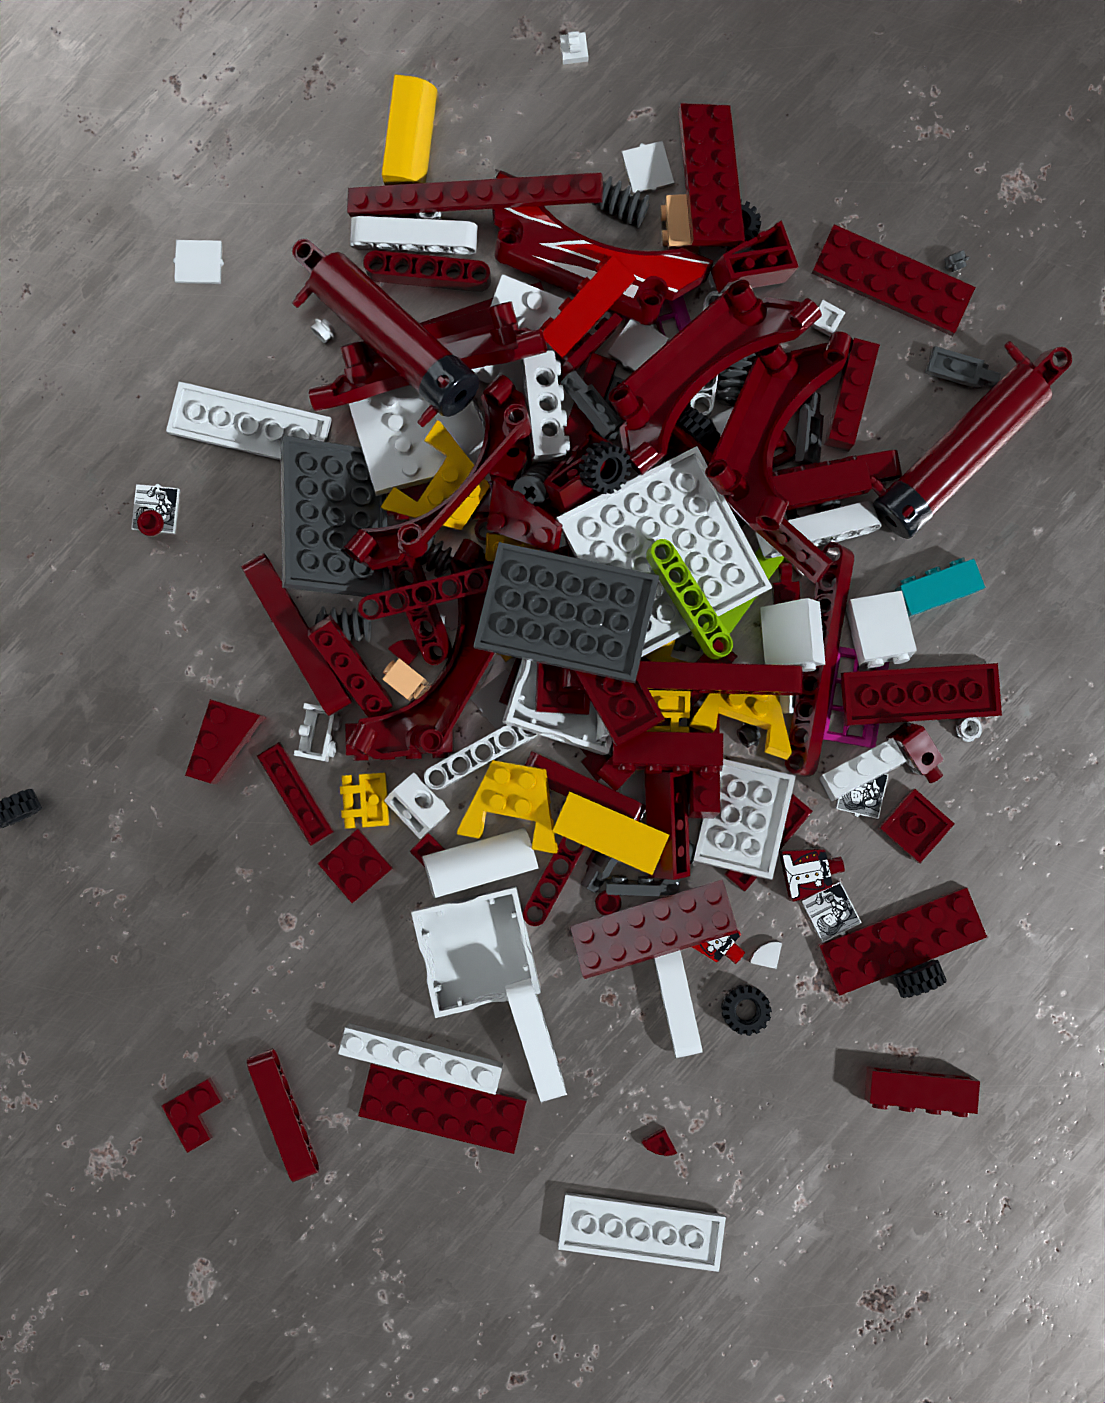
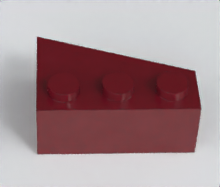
[710,220,799,294]
[544,430,628,514]
[185,699,266,784]

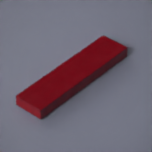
[257,742,334,846]
[724,794,813,892]

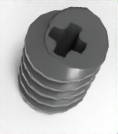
[592,176,650,228]
[715,353,756,407]
[513,462,555,506]
[418,535,454,578]
[315,607,371,642]

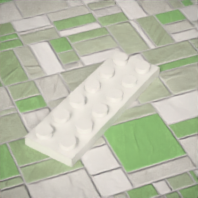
[166,381,332,460]
[558,1192,726,1272]

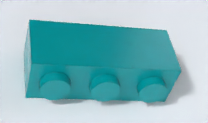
[894,557,986,617]

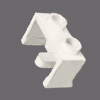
[294,703,342,762]

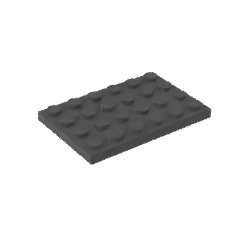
[280,435,390,597]
[473,542,659,683]

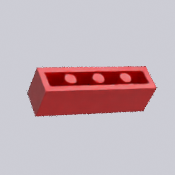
[540,255,636,358]

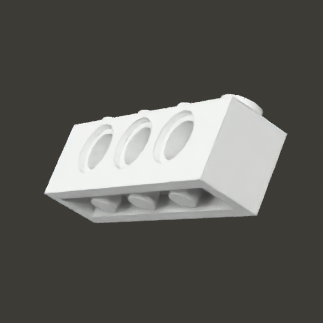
[521,351,570,463]

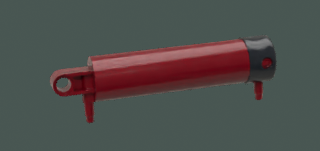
[292,238,479,427]
[870,341,1072,539]

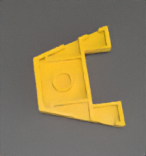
[380,420,490,531]
[689,693,792,760]
[457,760,558,854]

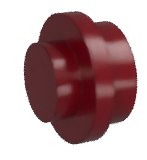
[137,510,164,536]
[595,890,622,916]

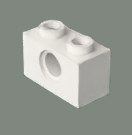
[384,773,450,839]

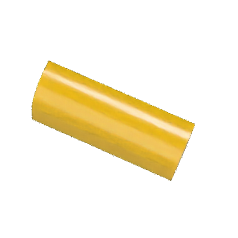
[382,74,437,185]
[552,792,669,875]

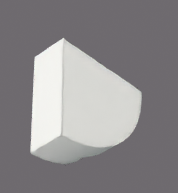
[749,941,782,969]

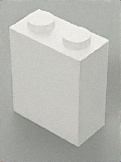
[846,591,917,669]
[760,598,825,672]

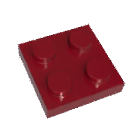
[878,788,955,863]
[317,828,393,903]

